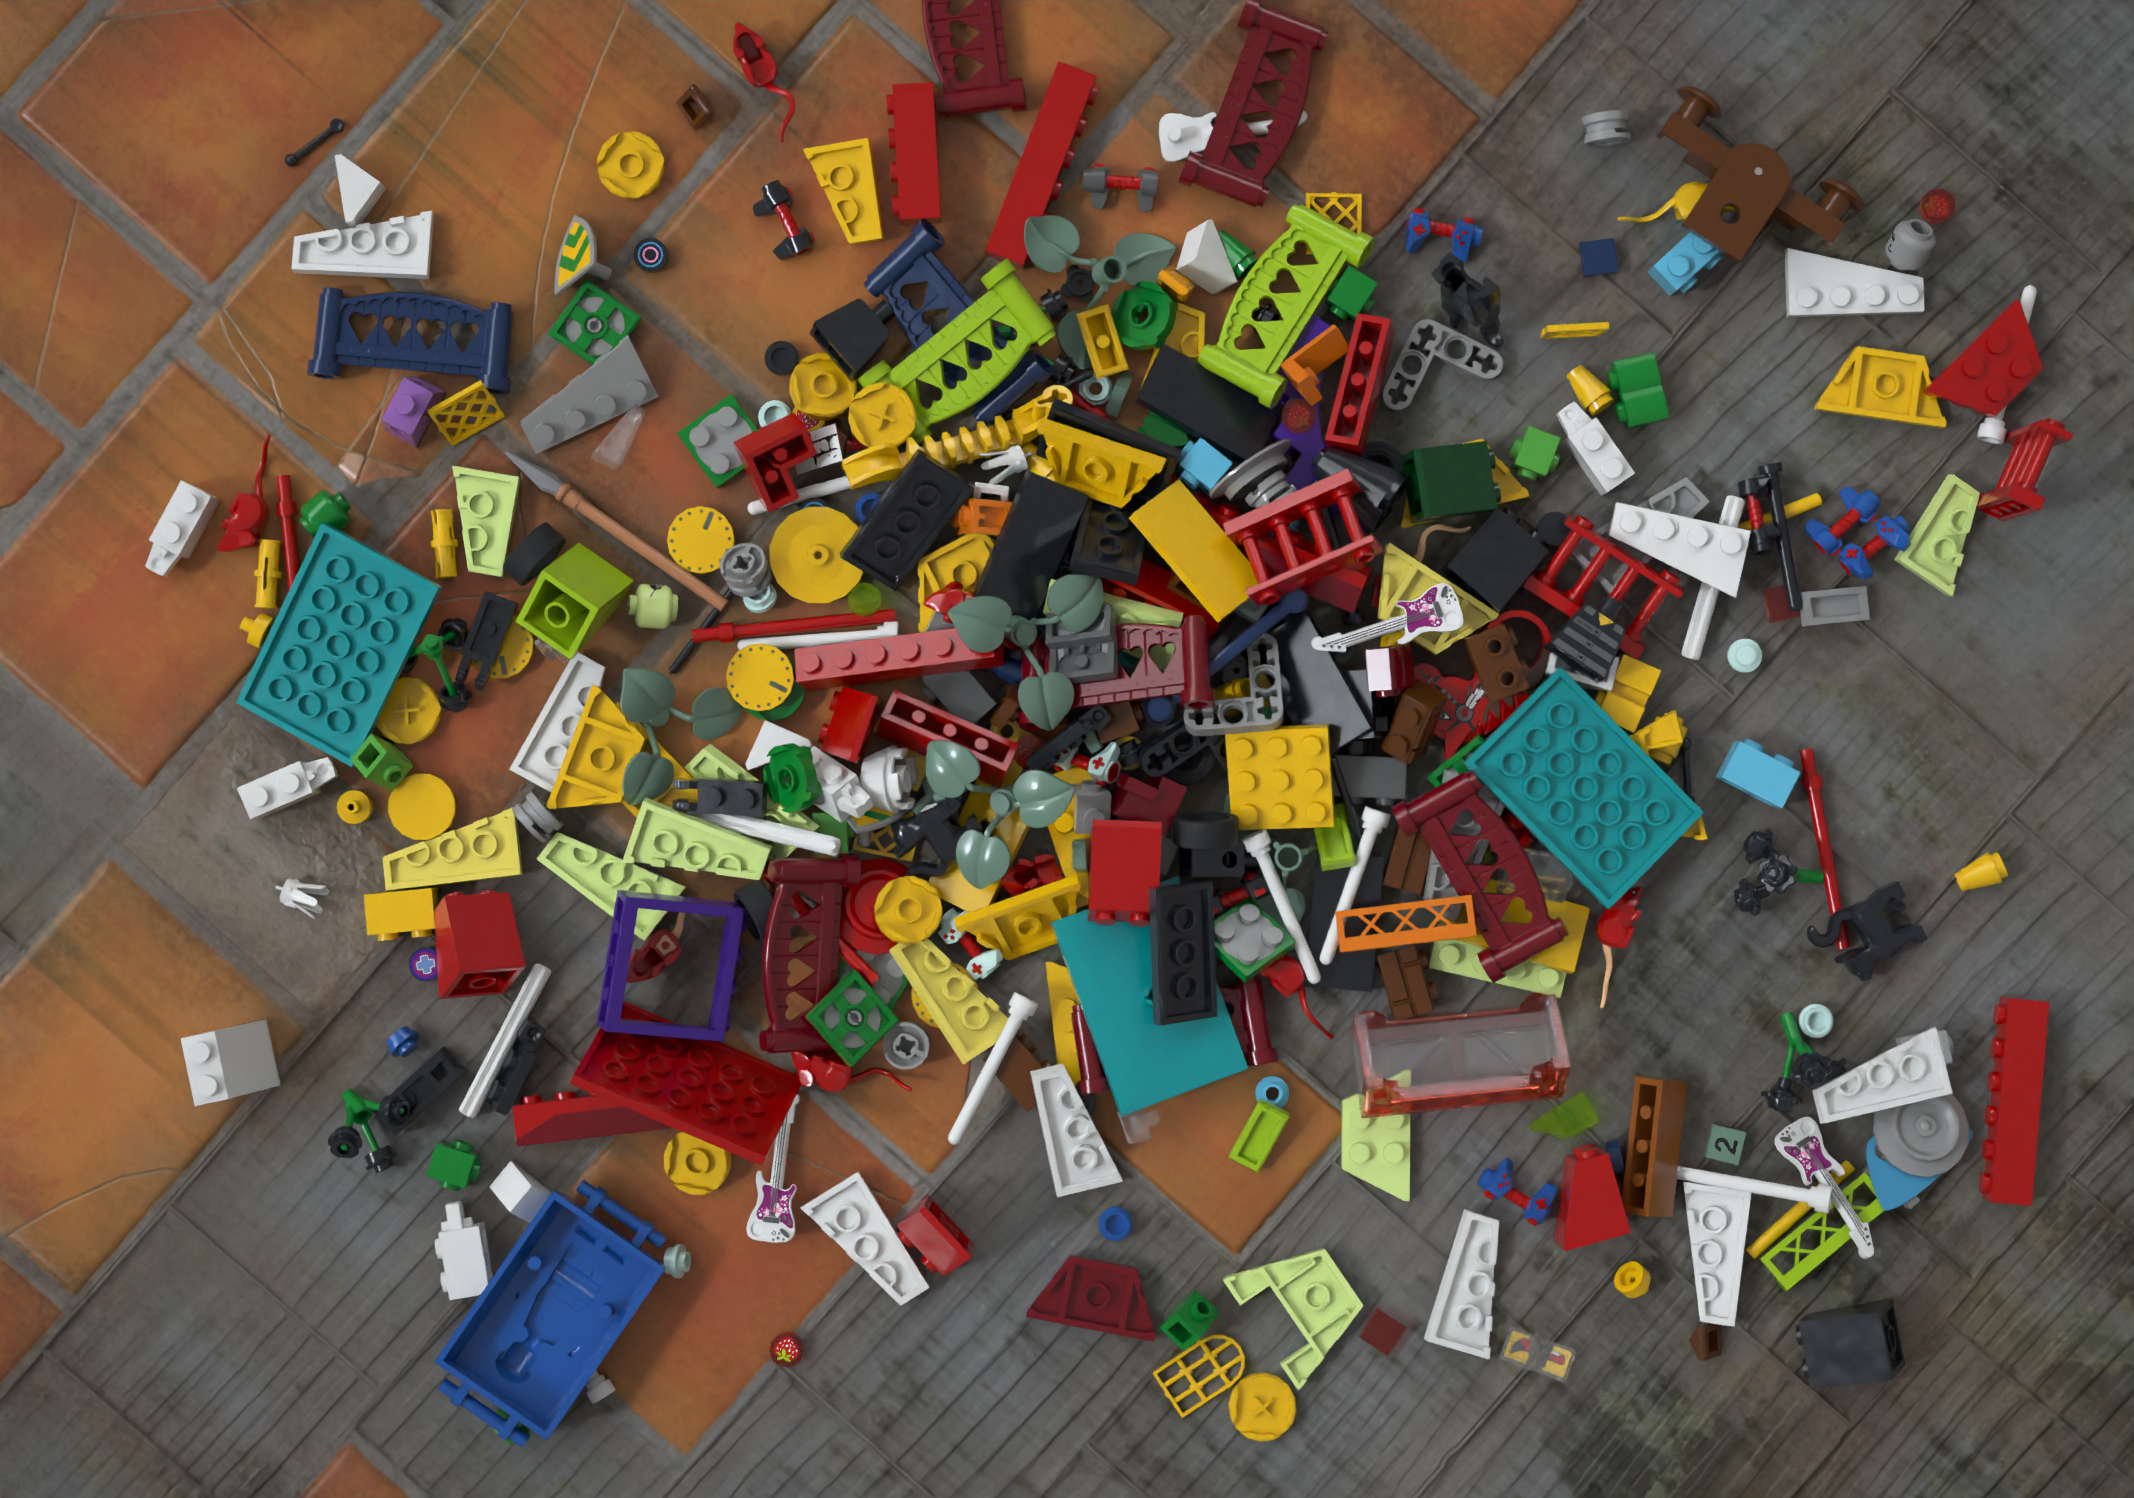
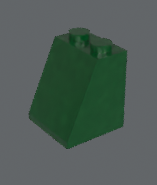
[1401,441,1501,524]

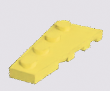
[382,807,523,891]
[889,938,1020,1065]

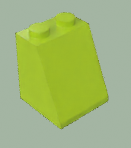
[515,543,634,660]

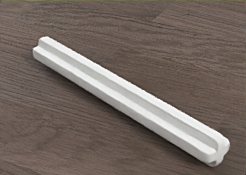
[1681,495,1745,660]
[687,810,841,856]
[459,963,551,1118]

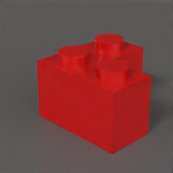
[733,412,817,513]

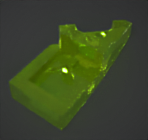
[1527,1090,1601,1139]

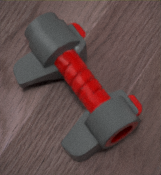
[1082,164,1158,212]

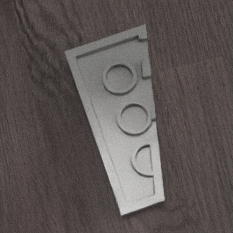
[520,335,658,454]
[1571,477,1710,595]

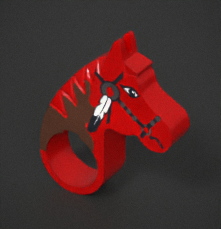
[1408,609,1551,760]

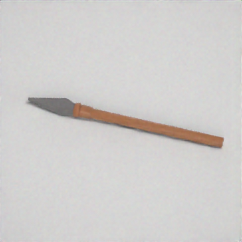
[505,451,729,611]

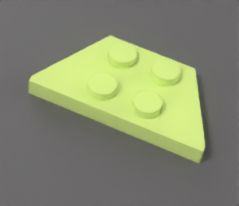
[1341,1069,1411,1201]

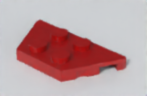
[1923,299,2043,418]

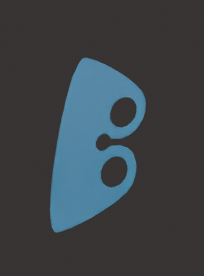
[1866,1128,1973,1210]

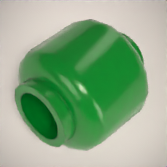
[299,490,352,538]

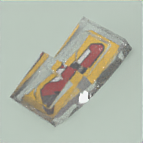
[1499,1326,1577,1383]

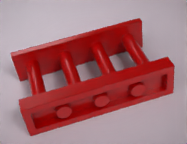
[1976,418,2073,521]
[1223,468,1384,606]
[1523,514,1683,660]

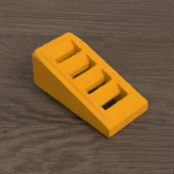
[1156,265,1197,304]

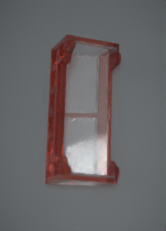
[1351,993,1571,1118]

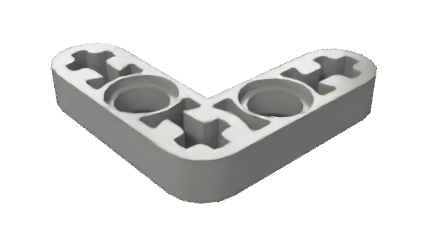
[1381,319,1503,412]
[1183,633,1284,736]

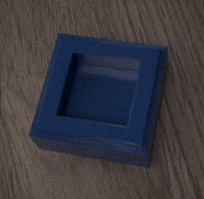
[1579,238,1618,277]

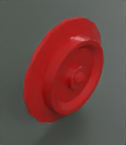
[840,858,908,955]

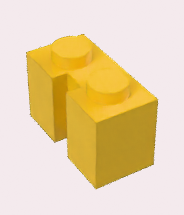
[1593,654,1661,733]
[364,887,439,941]

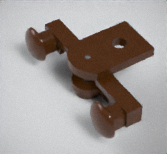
[1656,86,1864,263]

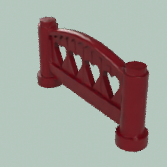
[922,0,1027,118]
[1178,0,1328,207]
[1019,615,1216,731]
[1392,770,1569,983]
[759,853,861,1055]
[1070,975,1279,1095]

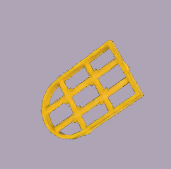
[1152,1334,1245,1418]

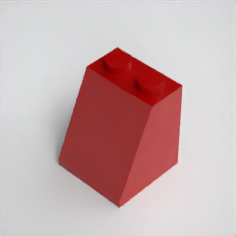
[1088,819,1162,927]
[434,890,526,999]
[1554,1143,1631,1252]

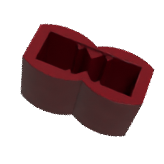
[1365,645,1415,697]

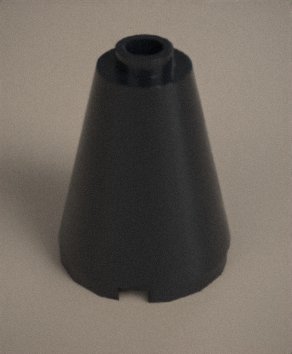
[1312,446,1410,533]

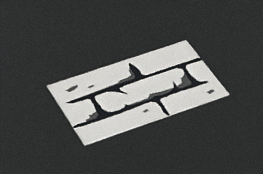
[796,424,843,475]

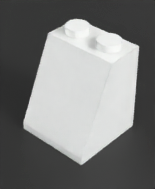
[181,1019,281,1106]

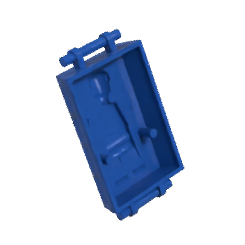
[434,1179,667,1448]

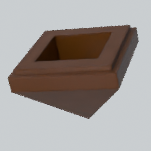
[676,84,713,130]
[1689,1323,1722,1361]

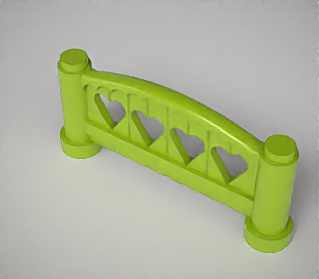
[1198,204,1375,409]
[858,258,1057,445]

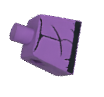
[382,376,447,448]

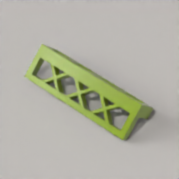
[1760,1172,1884,1291]

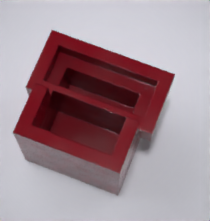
[1111,772,1187,837]

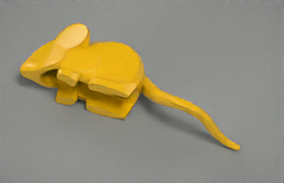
[1617,182,1737,223]

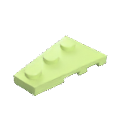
[452,466,521,578]
[1894,474,1980,597]

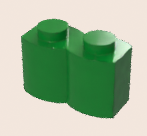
[1606,352,1669,430]

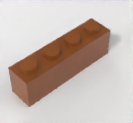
[1622,1076,1687,1217]

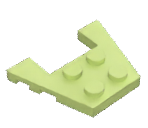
[1222,1248,1364,1390]

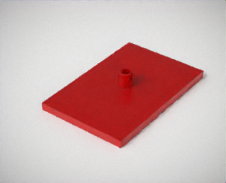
[570,1001,801,1166]

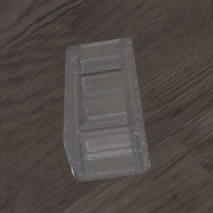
[590,404,646,471]

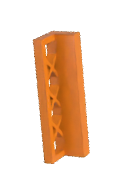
[1335,895,1478,953]

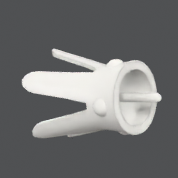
[980,444,1032,485]
[275,877,330,919]

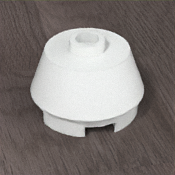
[859,745,918,813]

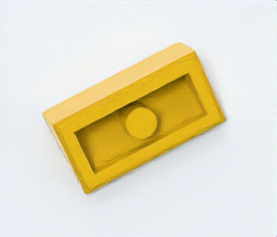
[1076,304,1129,379]

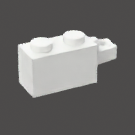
[1556,401,1635,496]
[145,480,220,577]
[810,746,874,823]
[237,757,338,819]
[435,1201,493,1300]

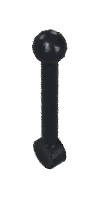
[285,118,344,167]
[1681,737,1696,803]

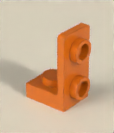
[1280,325,1349,406]
[950,498,1013,536]

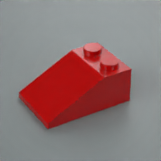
[818,686,883,764]
[897,1195,974,1276]

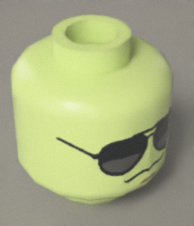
[627,584,678,629]

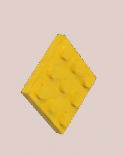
[1225,724,1335,830]

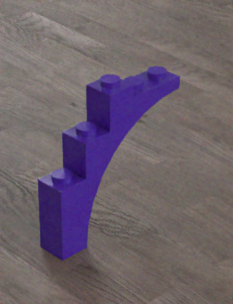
[1272,315,1371,534]

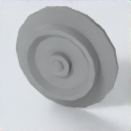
[1209,438,1292,502]
[1873,1094,1969,1178]

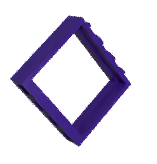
[596,890,747,1042]

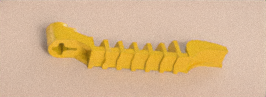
[842,385,1073,490]

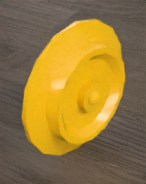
[769,507,863,603]

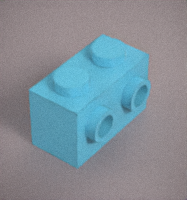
[1647,232,1723,296]
[1177,437,1233,496]
[1715,738,1801,809]

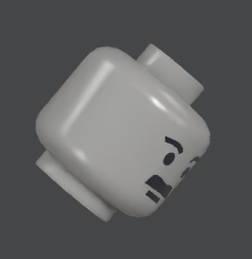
[1885,219,1936,270]

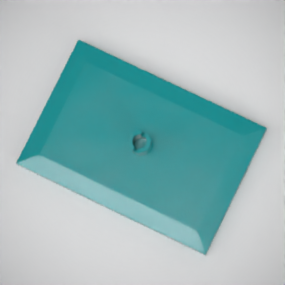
[236,523,443,767]
[1463,667,1704,909]
[1050,876,1248,1116]

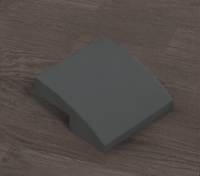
[1045,605,1118,684]

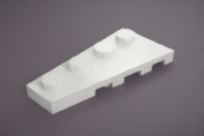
[291,210,434,279]
[1785,248,1924,317]
[1608,502,1751,598]
[509,653,606,792]
[1812,1027,1953,1124]
[1030,1064,1123,1197]
[801,1171,930,1306]
[1683,1181,1751,1327]
[1424,1209,1499,1360]

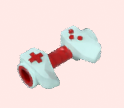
[1054,742,1120,786]
[938,907,1003,980]

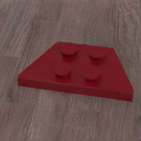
[1026,1255,1155,1342]

